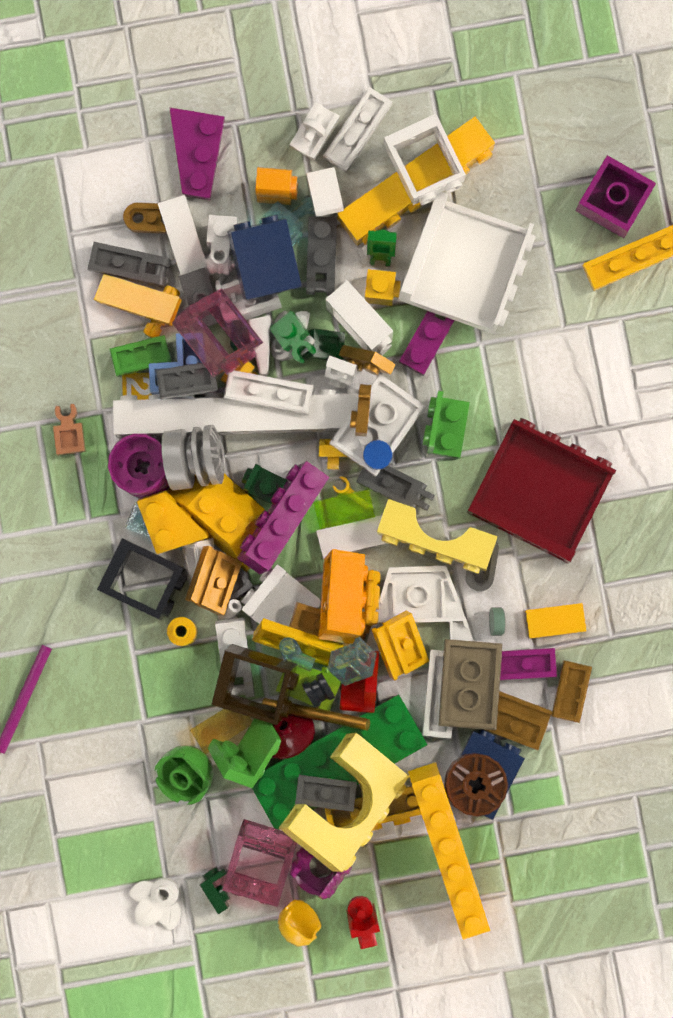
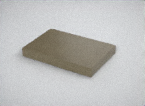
[438,639,502,730]

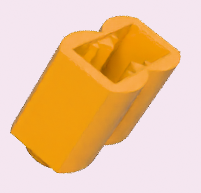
[255,167,298,205]

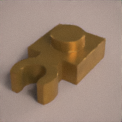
[350,384,372,437]

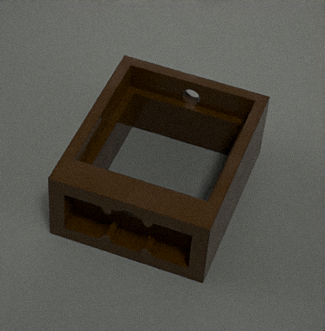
[211,644,299,725]

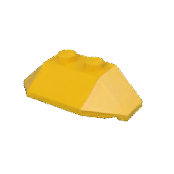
[167,473,265,573]

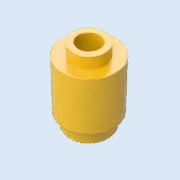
[167,617,198,646]

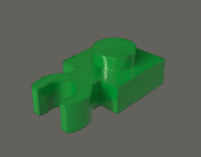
[367,229,397,267]
[269,310,316,364]

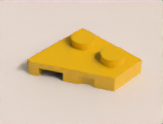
[137,490,210,554]

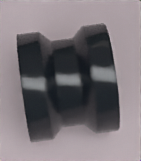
[302,673,335,709]

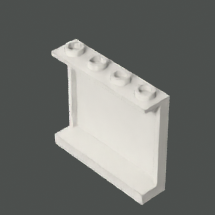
[398,192,536,334]

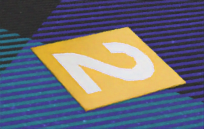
[122,373,152,400]

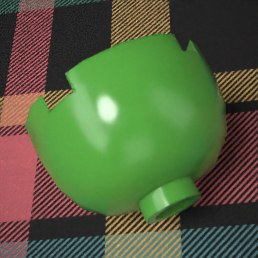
[155,745,214,805]

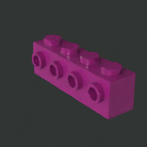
[237,461,329,575]

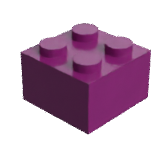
[575,155,656,239]

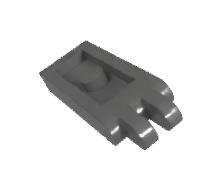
[356,466,435,511]

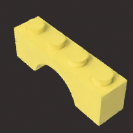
[377,499,498,574]

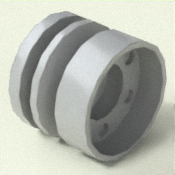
[162,425,224,490]

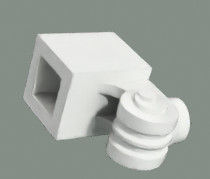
[206,215,238,275]

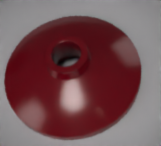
[271,714,315,759]

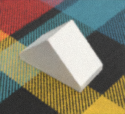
[306,167,344,217]

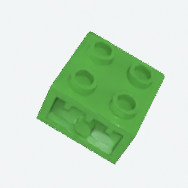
[422,390,470,459]
[208,718,281,788]

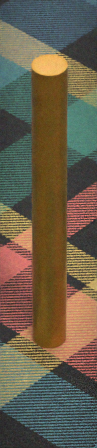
[262,698,370,731]

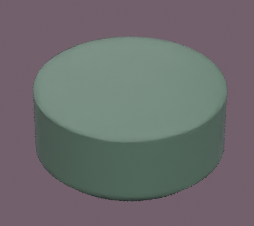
[489,607,505,636]

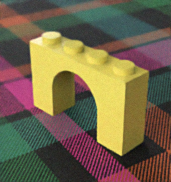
[279,733,409,872]

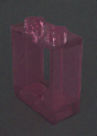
[172,288,263,377]
[222,819,297,907]

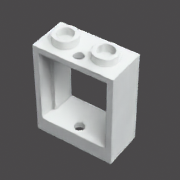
[384,114,466,205]
[326,280,393,355]

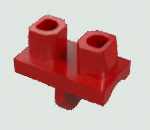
[346,896,380,949]

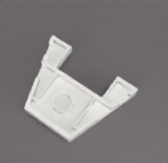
[364,566,474,654]

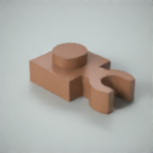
[53,404,86,456]

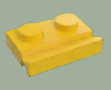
[371,610,429,681]

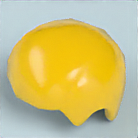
[278,899,321,947]

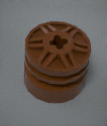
[444,753,508,817]

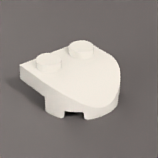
[215,263,282,326]

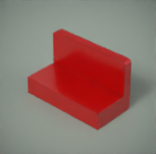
[340,650,379,713]

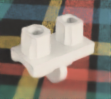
[290,102,340,160]

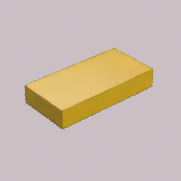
[525,603,586,639]

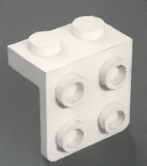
[241,564,321,627]

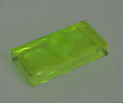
[313,488,376,530]

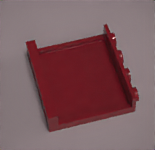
[467,418,616,564]

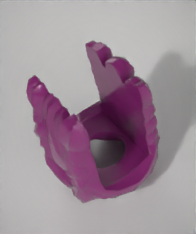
[290,847,352,900]

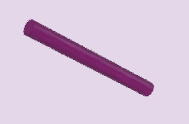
[0,645,52,754]

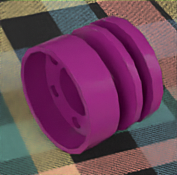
[108,434,170,498]

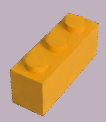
[319,549,368,644]

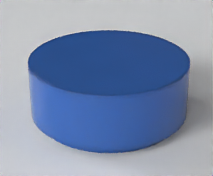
[363,440,392,470]

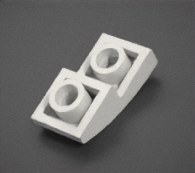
[324,355,357,389]

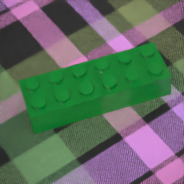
[252,694,428,831]

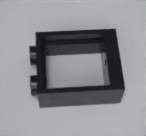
[97,538,188,620]

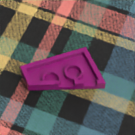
[169,107,225,201]

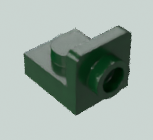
[301,328,345,361]
[241,464,287,505]
[200,866,231,914]

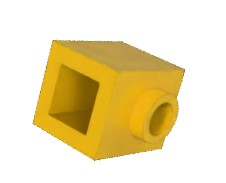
[365,269,401,306]

